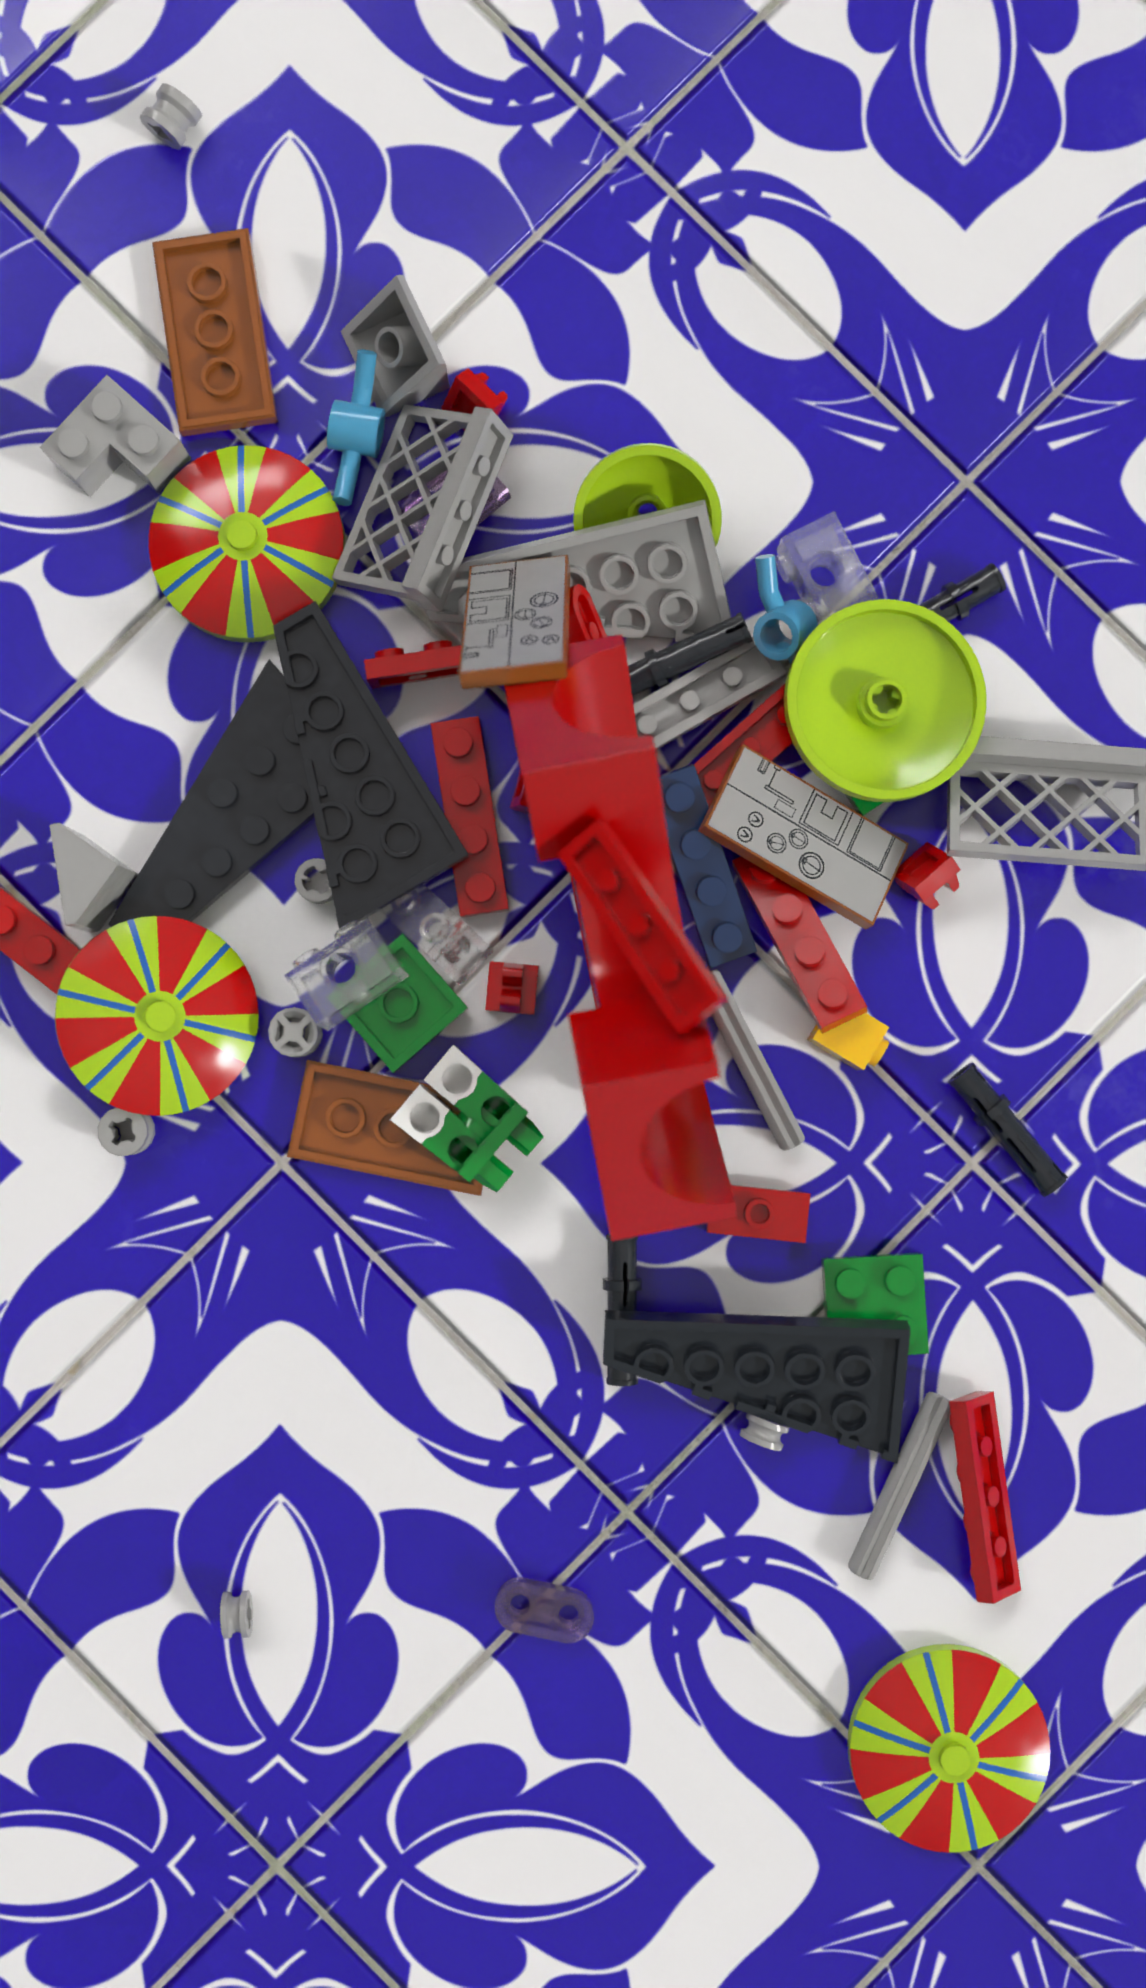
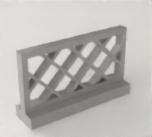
[332,404,513,612]
[947,736,1146,871]

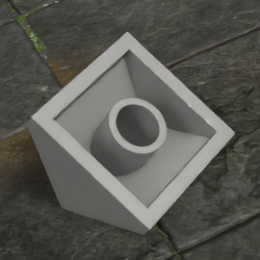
[340,275,450,417]
[50,823,138,933]

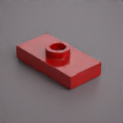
[706,1185,811,1243]

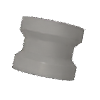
[140,83,202,150]
[268,1007,323,1057]
[98,1108,155,1156]

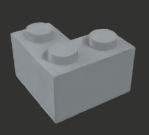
[40,375,191,497]

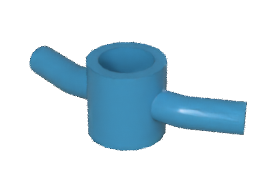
[327,349,385,506]
[753,554,818,665]

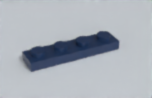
[659,764,757,968]

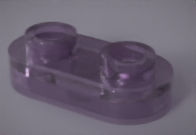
[495,1577,594,1643]

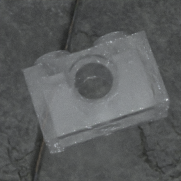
[775,511,879,625]
[284,918,410,1031]

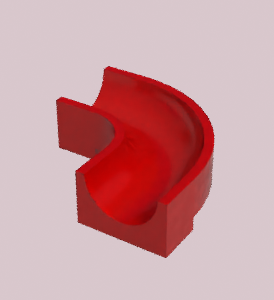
[504,634,737,1241]

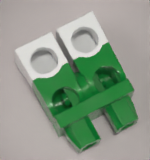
[390,1045,544,1193]

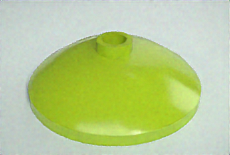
[573,443,722,546]

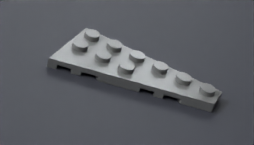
[426,499,731,642]

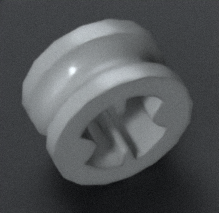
[295,858,333,904]
[739,1413,790,1451]
[220,1590,253,1639]

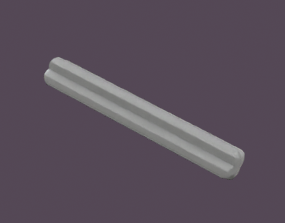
[709,969,805,1151]
[848,1392,951,1580]

